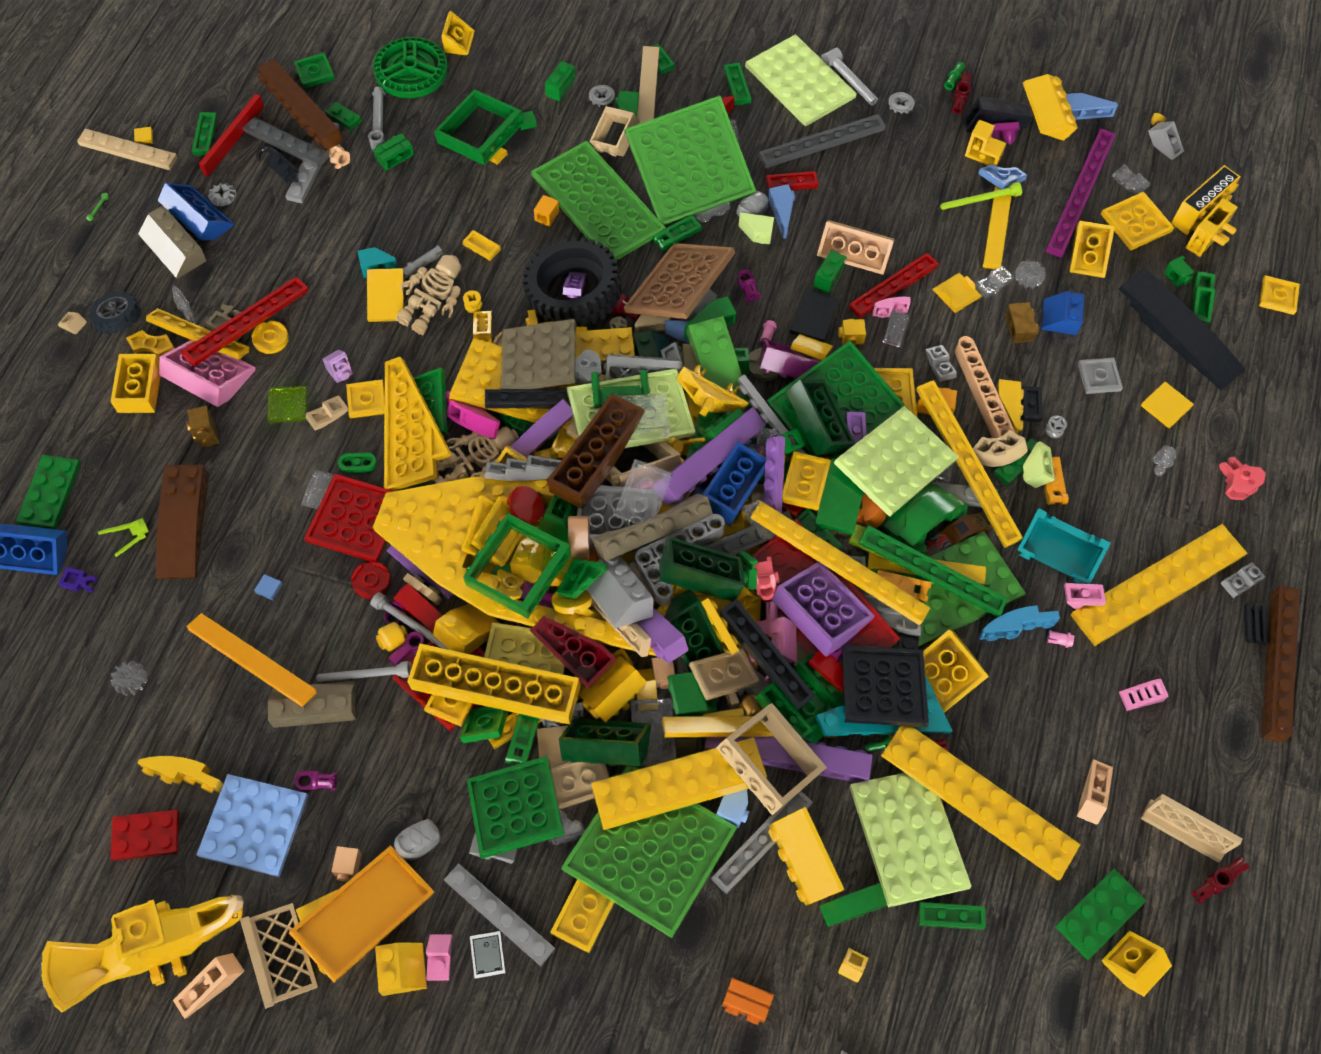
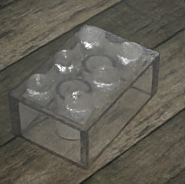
[618,394,670,440]
[631,698,676,768]

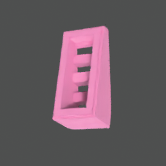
[1119,679,1168,711]

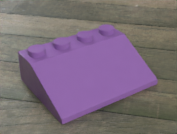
[772,562,875,657]

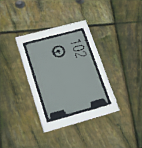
[470,931,505,978]

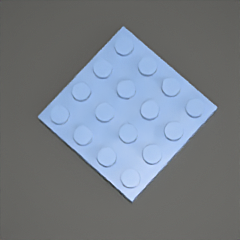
[197,774,309,877]

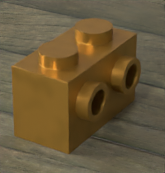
[186,406,219,448]

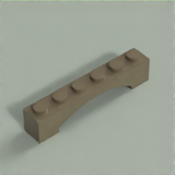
[592,494,713,561]

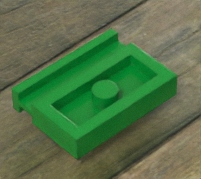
[738,551,758,590]

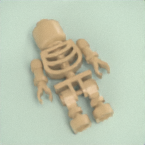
[396,255,461,336]
[433,426,519,484]

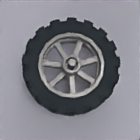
[89,291,141,334]

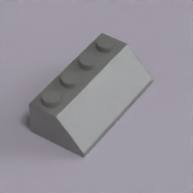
[586,555,653,628]

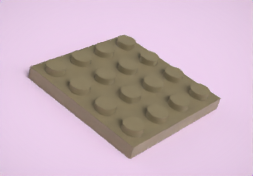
[501,319,576,389]

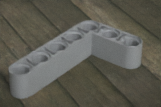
[635,514,725,606]

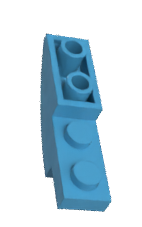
[979,605,1060,641]

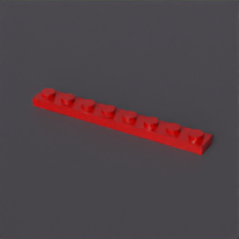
[181,277,308,367]

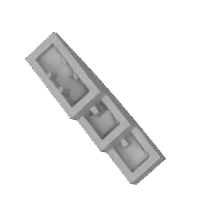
[484,455,561,481]

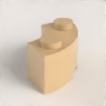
[973,431,1028,467]

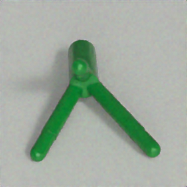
[864,735,893,752]

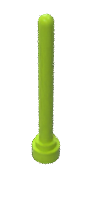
[940,182,1022,210]

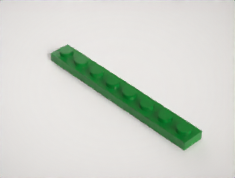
[858,525,1008,617]

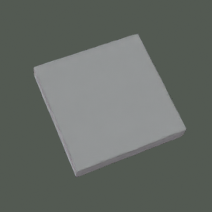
[1078,358,1123,394]

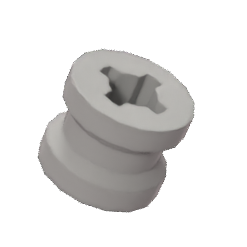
[1045,415,1067,438]

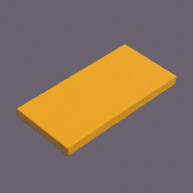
[289,846,434,983]

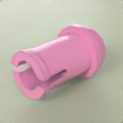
[760,320,777,343]
[1047,630,1074,648]

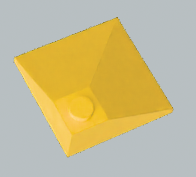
[923,629,989,713]

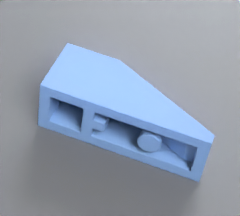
[716,789,750,828]

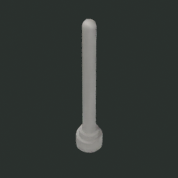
[370,592,449,650]
[316,661,412,682]

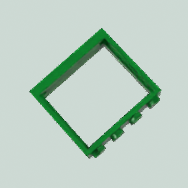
[434,89,524,166]
[463,513,571,619]

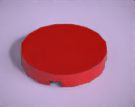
[507,486,545,524]
[351,561,391,599]

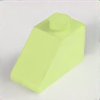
[739,212,774,244]
[1023,441,1055,488]

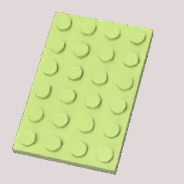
[745,34,857,127]
[567,369,696,448]
[834,406,959,517]
[850,773,971,907]

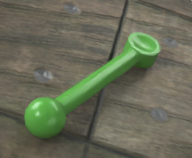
[86,193,109,221]

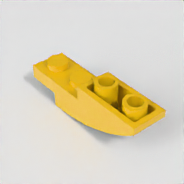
[137,756,223,793]

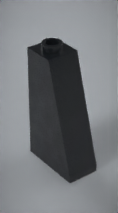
[963,97,1034,132]

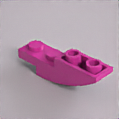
[446,391,500,439]

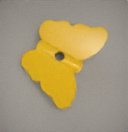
[496,569,524,600]

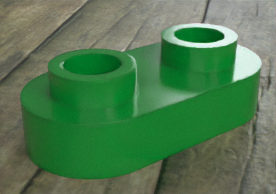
[338,453,377,473]

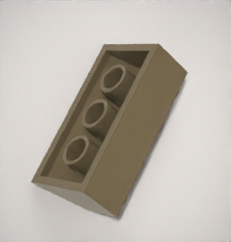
[138,205,206,279]
[268,680,356,728]

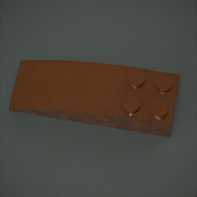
[547,393,645,509]
[156,465,209,579]

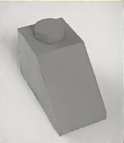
[1148,121,1184,160]

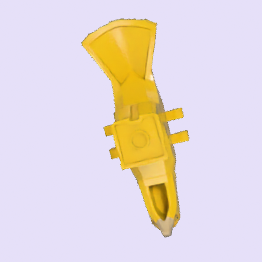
[41,895,244,1012]

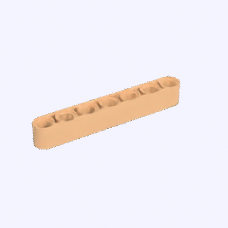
[955,336,1015,438]

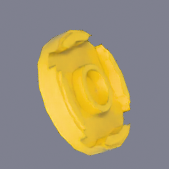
[252,321,289,354]
[552,590,593,614]

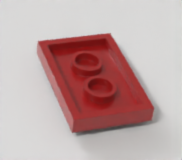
[110,810,179,861]

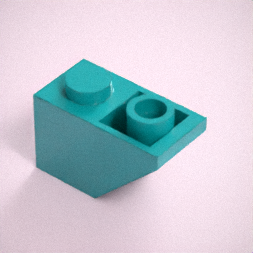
[357,247,398,278]

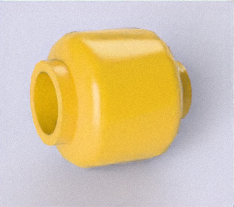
[376,622,408,652]

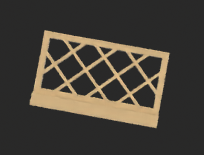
[1140,794,1243,863]
[240,903,318,1009]

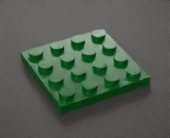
[466,756,565,859]

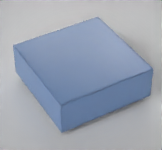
[254,574,282,600]

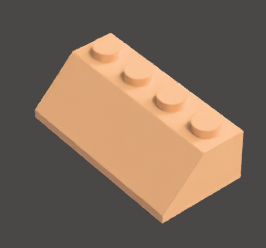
[817,220,895,275]

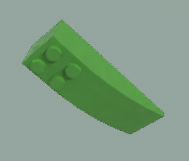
[686,316,749,403]

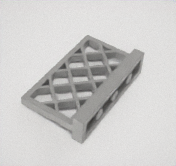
[605,354,682,381]

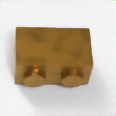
[1005,302,1039,343]

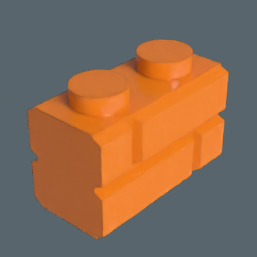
[722,978,774,1025]

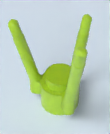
[98,518,149,557]

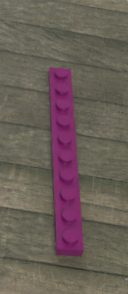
[1045,128,1116,258]

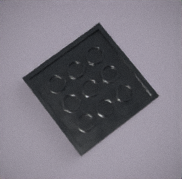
[841,645,929,727]

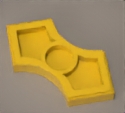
[126,330,175,359]

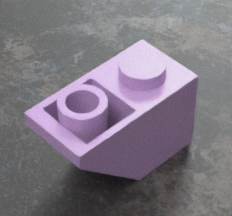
[323,350,353,383]

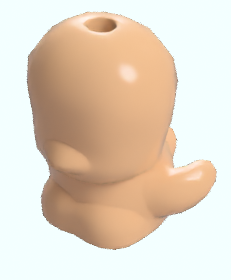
[326,144,350,169]

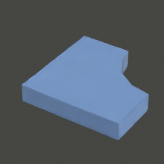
[979,164,1027,189]

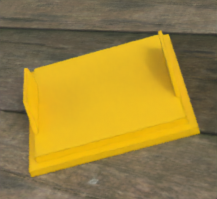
[933,273,982,313]

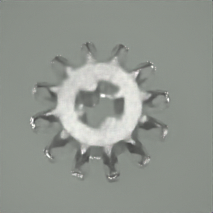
[1015,259,1046,289]
[110,660,147,696]

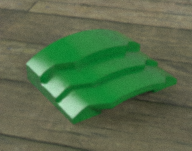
[880,482,966,549]
[755,653,844,744]

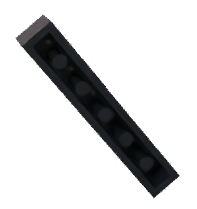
[719,599,815,711]

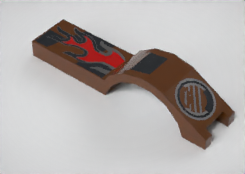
[924,512,993,557]

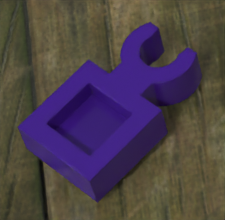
[58,567,98,592]

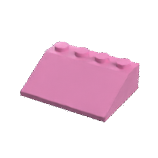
[159,340,255,407]

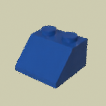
[1041,291,1084,335]

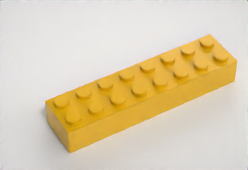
[407,644,581,725]
[591,737,767,830]

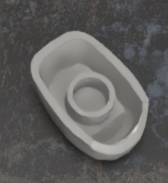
[736,191,768,217]
[394,819,441,861]

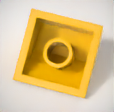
[1102,931,1172,997]
[375,943,427,996]

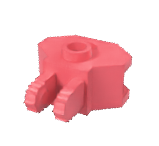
[1219,457,1266,500]
[754,556,780,600]

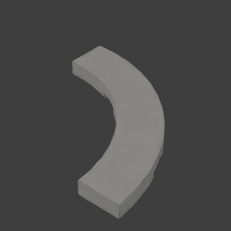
[848,555,922,636]

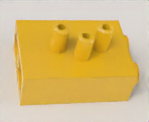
[1186,198,1238,257]
[579,655,647,723]

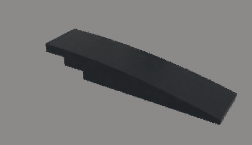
[1119,268,1246,390]

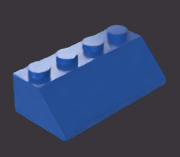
[158,183,234,241]
[702,442,766,526]
[0,523,67,575]

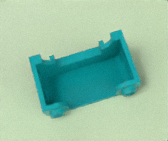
[1017,508,1111,584]

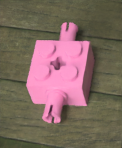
[749,602,797,683]

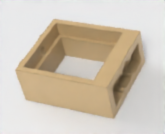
[590,106,640,157]

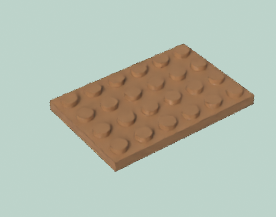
[624,243,735,319]

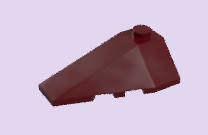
[530,616,616,688]

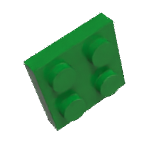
[293,52,335,89]
[460,707,509,743]

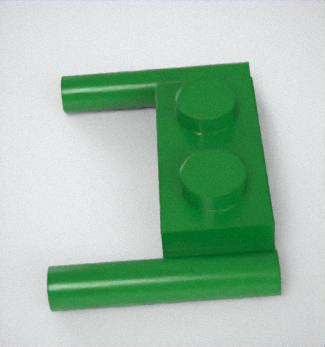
[591,370,651,408]

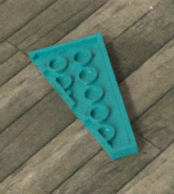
[815,676,952,736]

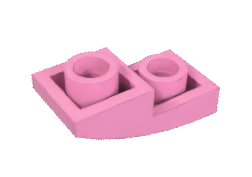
[872,297,910,318]

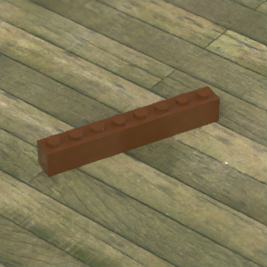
[257,59,343,151]
[1262,585,1300,743]

